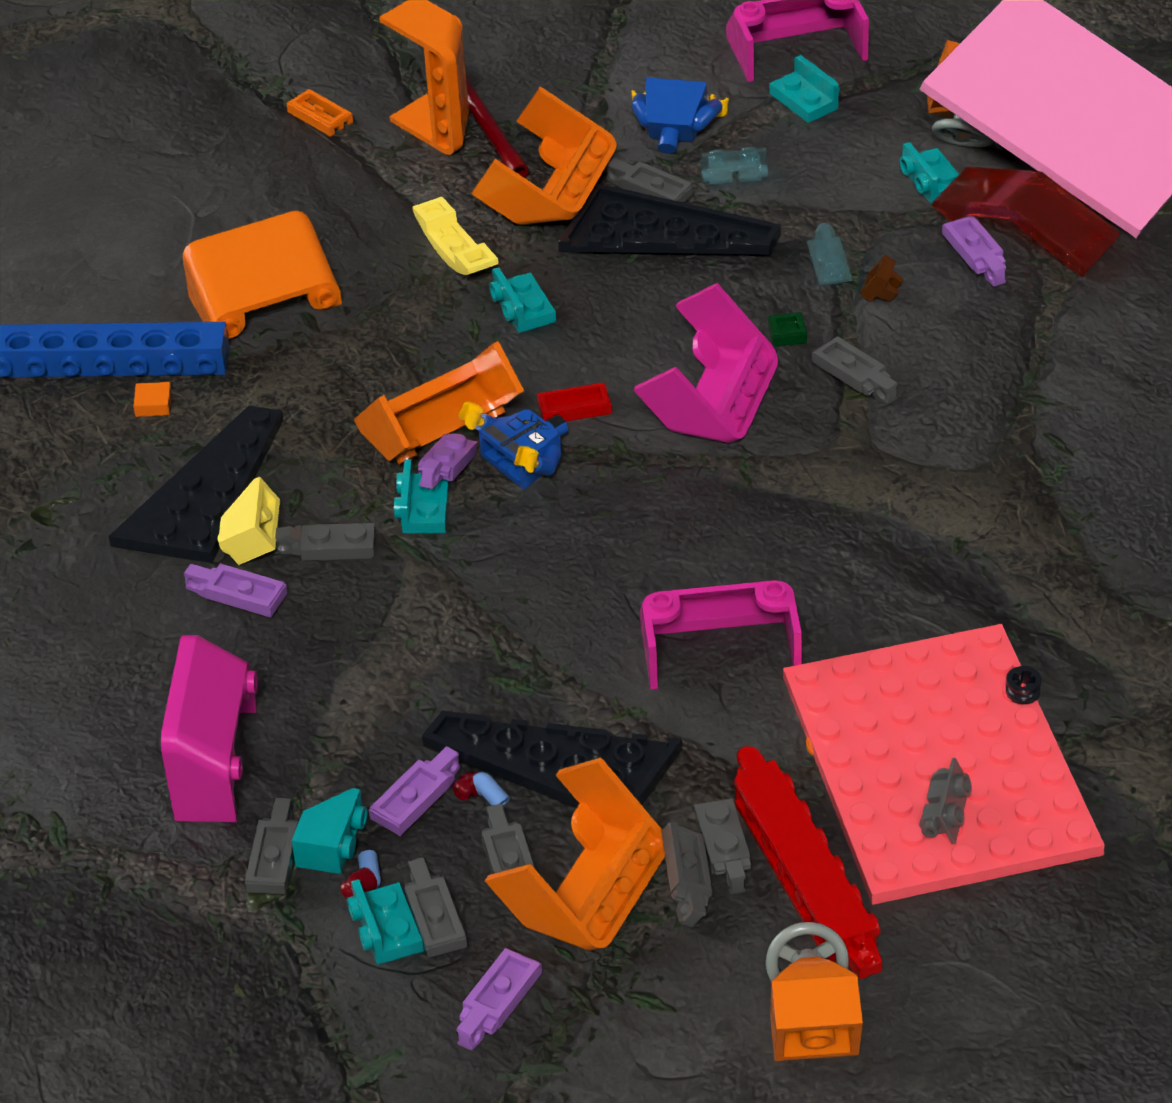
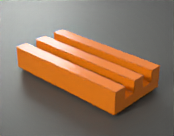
[286,89,353,137]

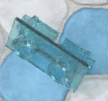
[701,147,768,185]
[807,223,852,285]

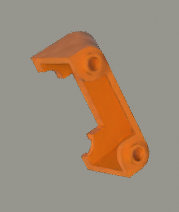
[183,211,342,339]

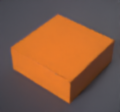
[133,382,172,417]

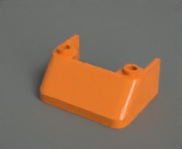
[379,0,469,155]
[471,86,617,225]
[354,341,524,465]
[485,757,665,951]

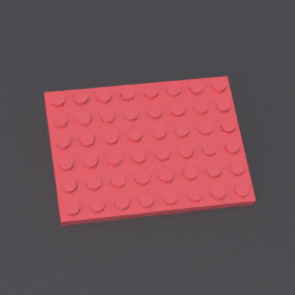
[783,624,1105,905]

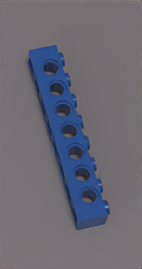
[0,322,230,377]

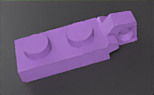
[942,215,1006,287]
[418,433,478,489]
[184,563,287,618]
[369,746,461,836]
[457,948,542,1051]

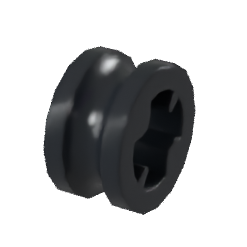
[1006,666,1041,704]

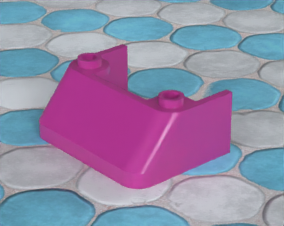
[726,0,869,82]
[633,283,778,443]
[640,580,802,690]
[161,635,258,822]

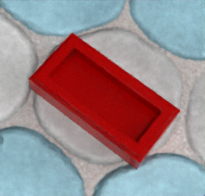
[536,382,612,422]

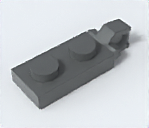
[606,158,694,203]
[812,336,898,405]
[274,523,376,561]
[245,798,298,894]
[694,798,751,894]
[482,803,535,902]
[661,823,713,928]
[404,857,467,958]

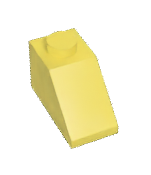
[218,477,280,565]

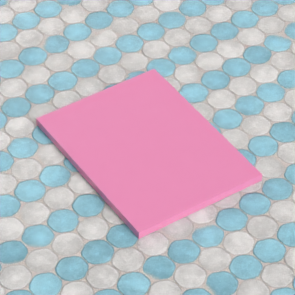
[919,0,1172,238]

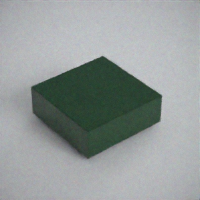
[768,312,807,347]

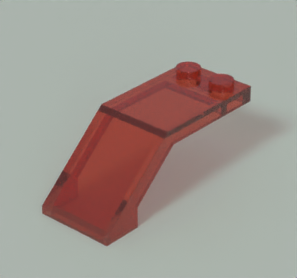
[931,166,1121,277]

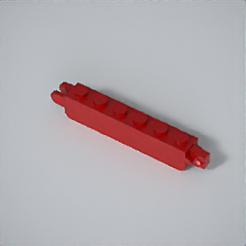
[734,745,882,979]

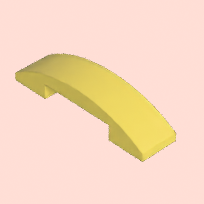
[413,197,499,275]

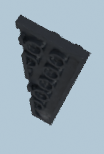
[558,183,781,255]
[108,406,283,563]
[422,710,682,808]

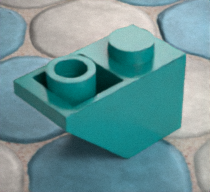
[291,788,368,874]

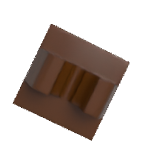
[860,254,903,302]

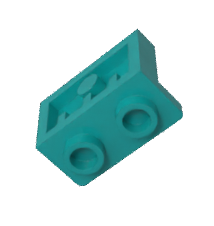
[769,55,840,123]
[899,142,967,205]
[489,267,556,333]
[394,459,450,533]
[347,879,424,965]

